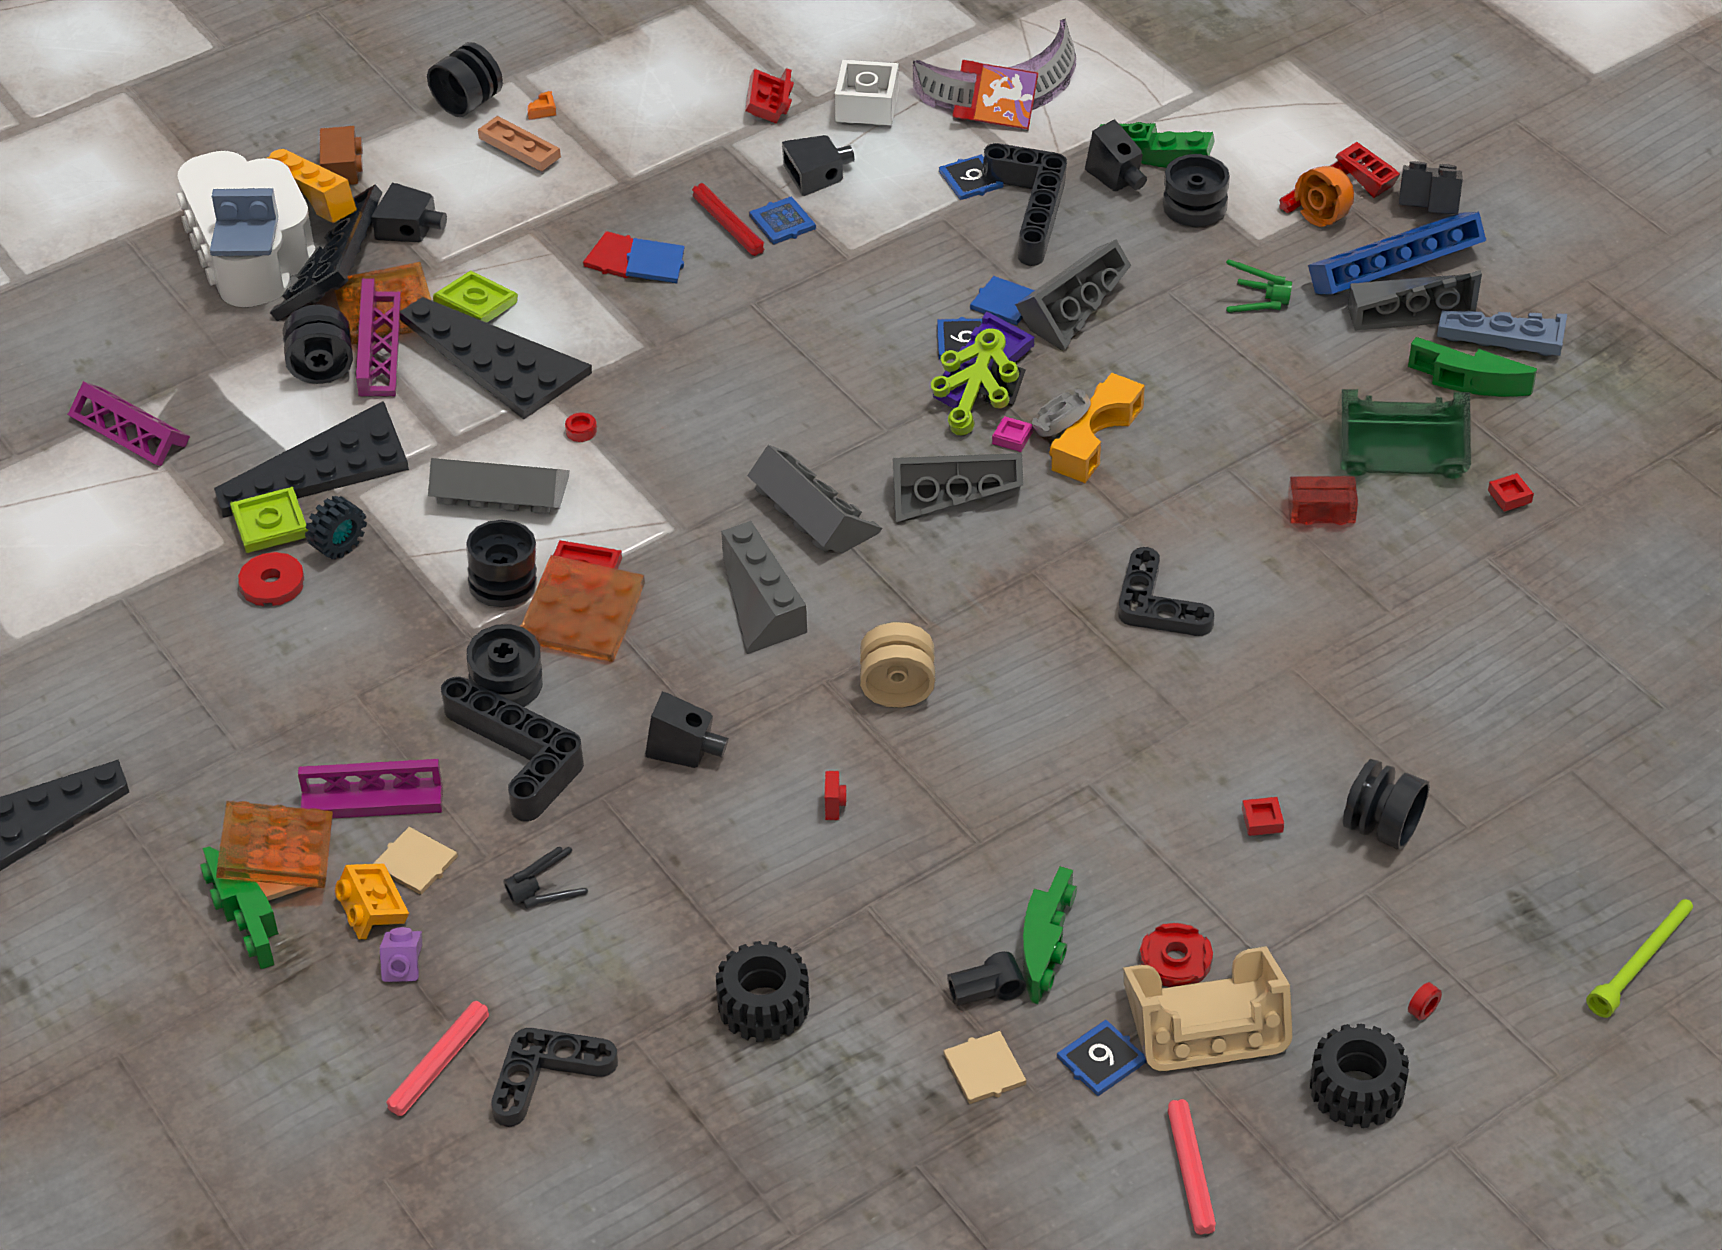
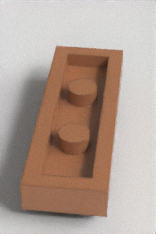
[478,116,561,172]

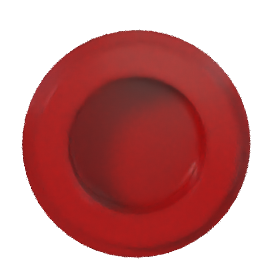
[565,412,597,442]
[1408,982,1442,1020]

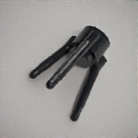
[503,847,588,909]

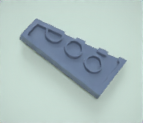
[1437,311,1567,356]

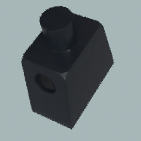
[1085,119,1147,191]
[782,135,855,196]
[371,182,447,242]
[645,691,729,768]

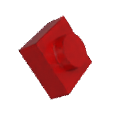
[1488,473,1534,512]
[825,771,847,820]
[1242,797,1284,836]

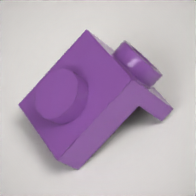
[380,927,423,982]

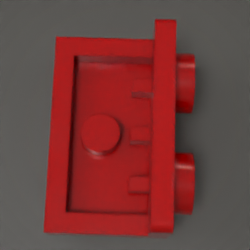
[745,68,794,123]

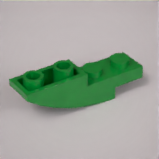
[1099,122,1215,168]
[1408,337,1537,397]
[200,846,279,969]
[1023,866,1077,1004]

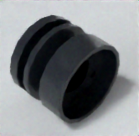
[427,42,503,117]
[466,520,537,607]
[1343,759,1430,850]

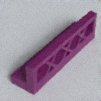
[356,279,401,396]
[67,381,190,466]
[298,759,443,820]

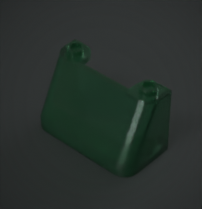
[1337,389,1471,479]

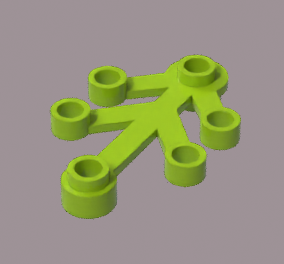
[931,329,1019,436]

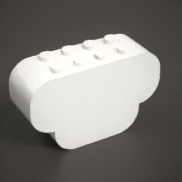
[176,151,315,307]

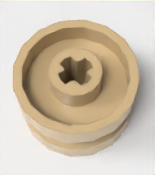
[860,622,935,708]

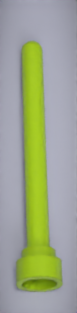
[1586,899,1693,1018]

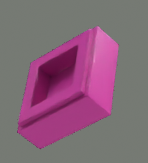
[992,416,1033,452]

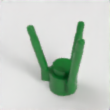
[1226,259,1292,312]

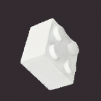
[835,60,899,126]

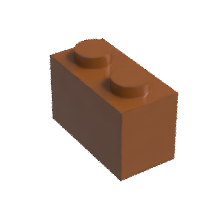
[320,126,363,185]

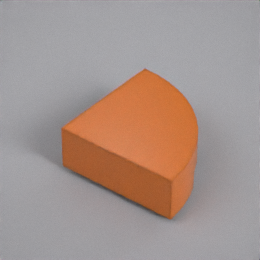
[527,91,556,119]

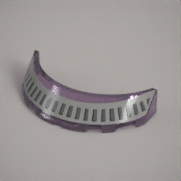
[913,18,1076,110]

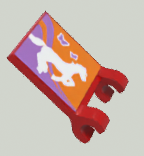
[953,60,1039,130]

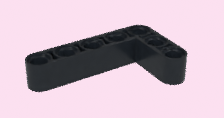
[983,143,1067,266]
[441,677,584,822]

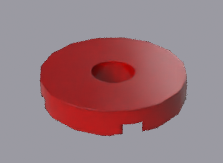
[238,552,305,606]
[1139,923,1213,987]

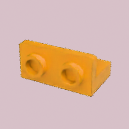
[335,863,409,939]

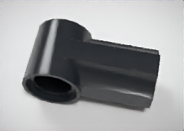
[947,951,1026,1006]

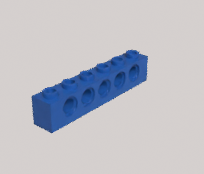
[1308,212,1486,294]

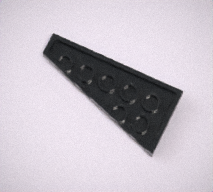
[270,184,383,321]
[399,297,592,419]
[214,401,409,518]
[0,759,130,871]

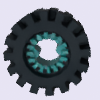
[305,496,367,559]

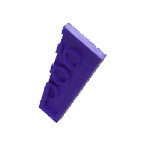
[933,311,1035,409]

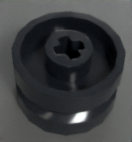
[1163,154,1230,227]
[282,305,353,384]
[467,624,543,707]

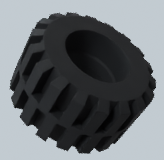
[716,941,810,1042]
[1310,1024,1409,1128]

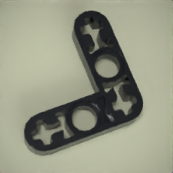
[1118,547,1214,636]
[491,1028,618,1127]

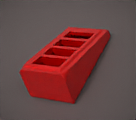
[1335,142,1400,198]

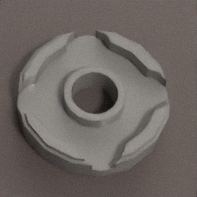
[1032,389,1091,437]

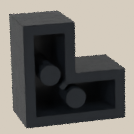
[1399,161,1463,215]

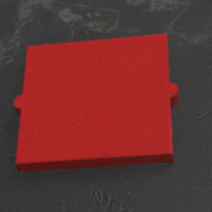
[583,231,633,278]

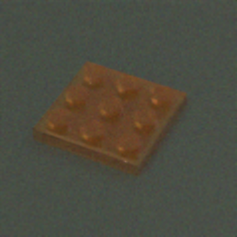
[334,262,432,345]
[521,555,645,662]
[216,801,333,888]

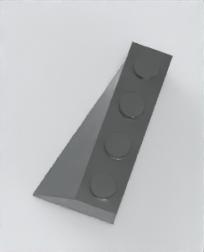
[1015,239,1131,350]
[1347,270,1482,331]
[747,445,882,553]
[892,453,1023,522]
[428,458,570,513]
[721,521,807,654]

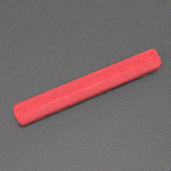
[386,1001,489,1116]
[1168,1099,1216,1235]

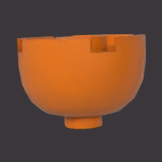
[1295,166,1354,227]

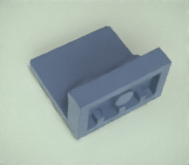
[210,188,279,256]

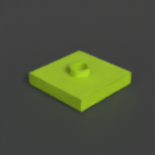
[433,270,518,323]
[230,487,308,553]

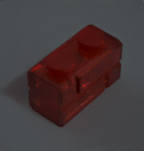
[1288,476,1358,525]

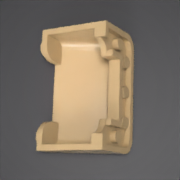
[1123,946,1292,1071]

